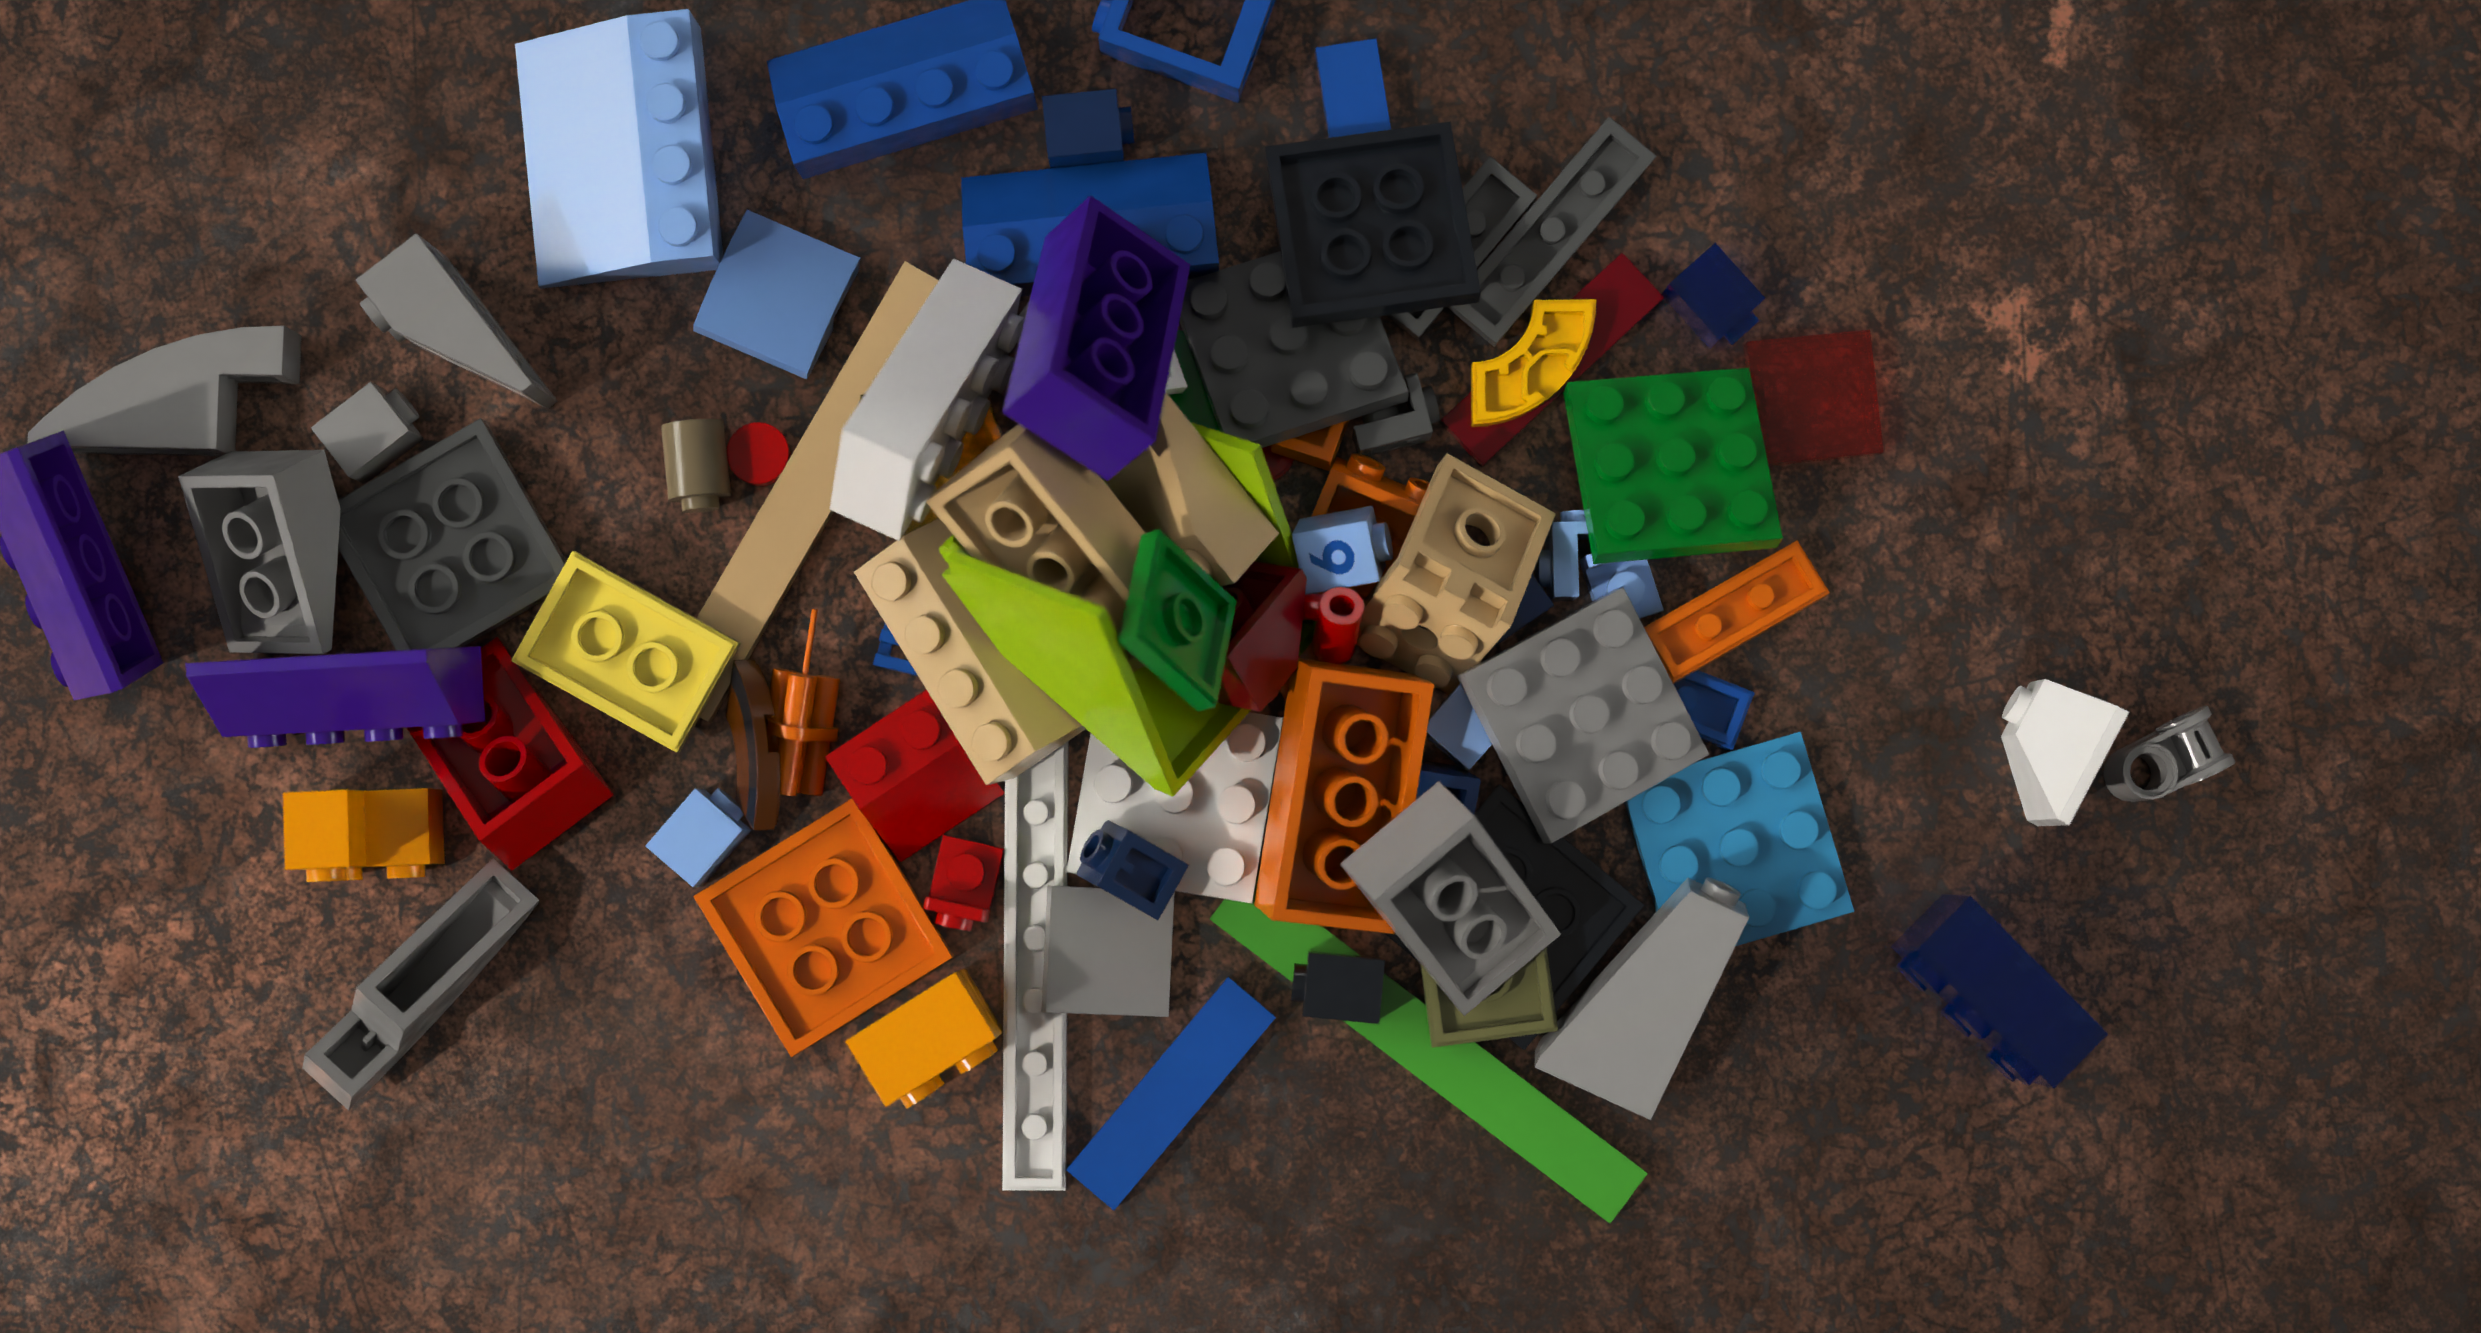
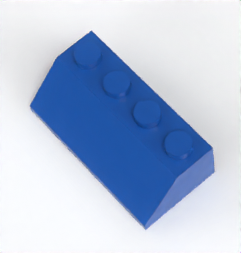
[767,0,1038,180]
[961,153,1219,296]

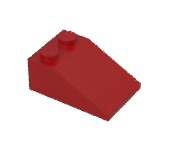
[406,637,614,870]

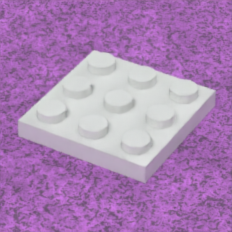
[1066,712,1283,904]

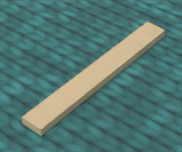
[697,261,939,723]

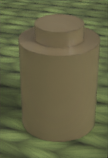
[661,419,731,513]

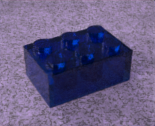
[1891,894,2108,1089]

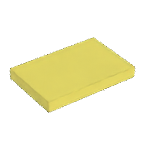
[511,551,741,753]

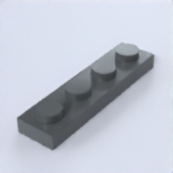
[1447,117,1656,347]

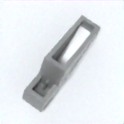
[27,325,302,456]
[302,858,539,1111]

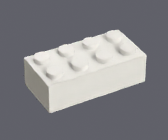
[830,258,1025,541]

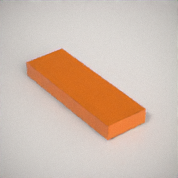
[1644,540,1830,684]

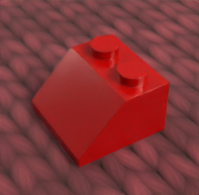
[825,689,1005,862]

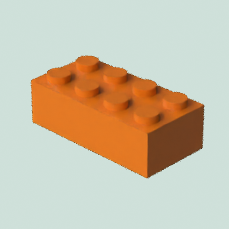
[1254,658,1434,934]

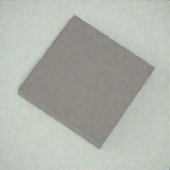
[1041,886,1175,1017]

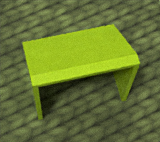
[939,422,1316,797]

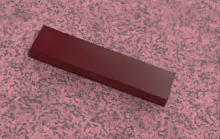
[1440,253,1664,467]

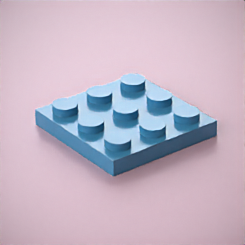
[1624,732,1854,946]

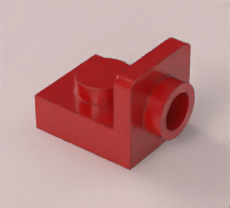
[923,835,1004,932]

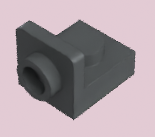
[1352,373,1440,457]

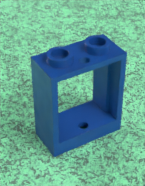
[1092,0,1276,103]

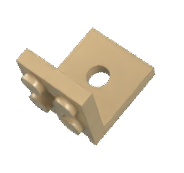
[1356,453,1556,695]

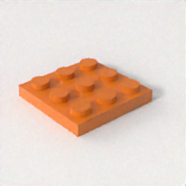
[693,798,954,1057]

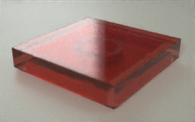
[1744,330,1884,466]

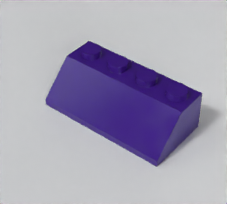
[0,430,164,700]
[186,646,485,748]

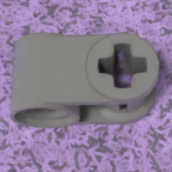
[2103,706,2236,802]

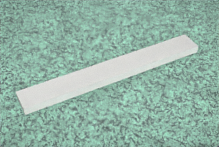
[1002,741,1069,1191]

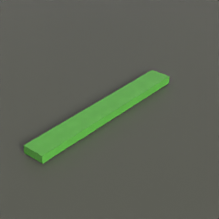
[1209,877,1648,1224]

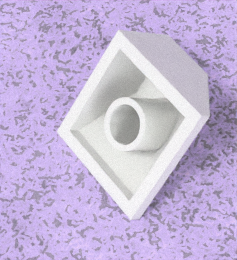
[2001,679,2129,826]

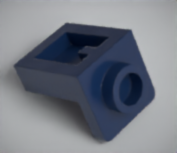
[1077,820,1189,920]

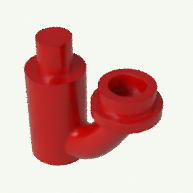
[1303,587,1364,664]

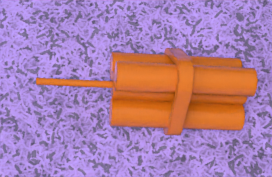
[766,609,840,796]

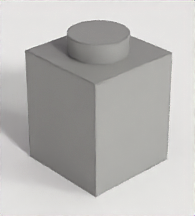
[311,382,424,484]

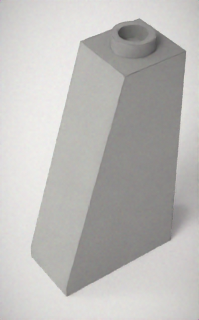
[1535,877,1749,1120]

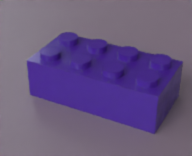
[1003,195,1191,481]

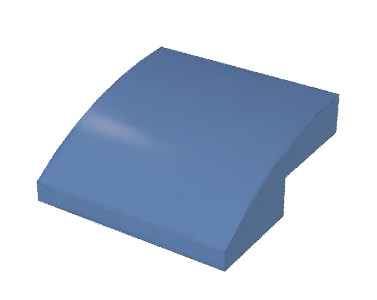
[693,210,860,379]

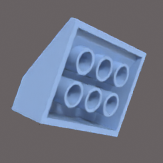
[515,9,723,289]

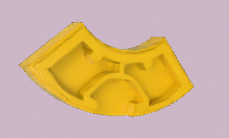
[1471,299,1596,427]

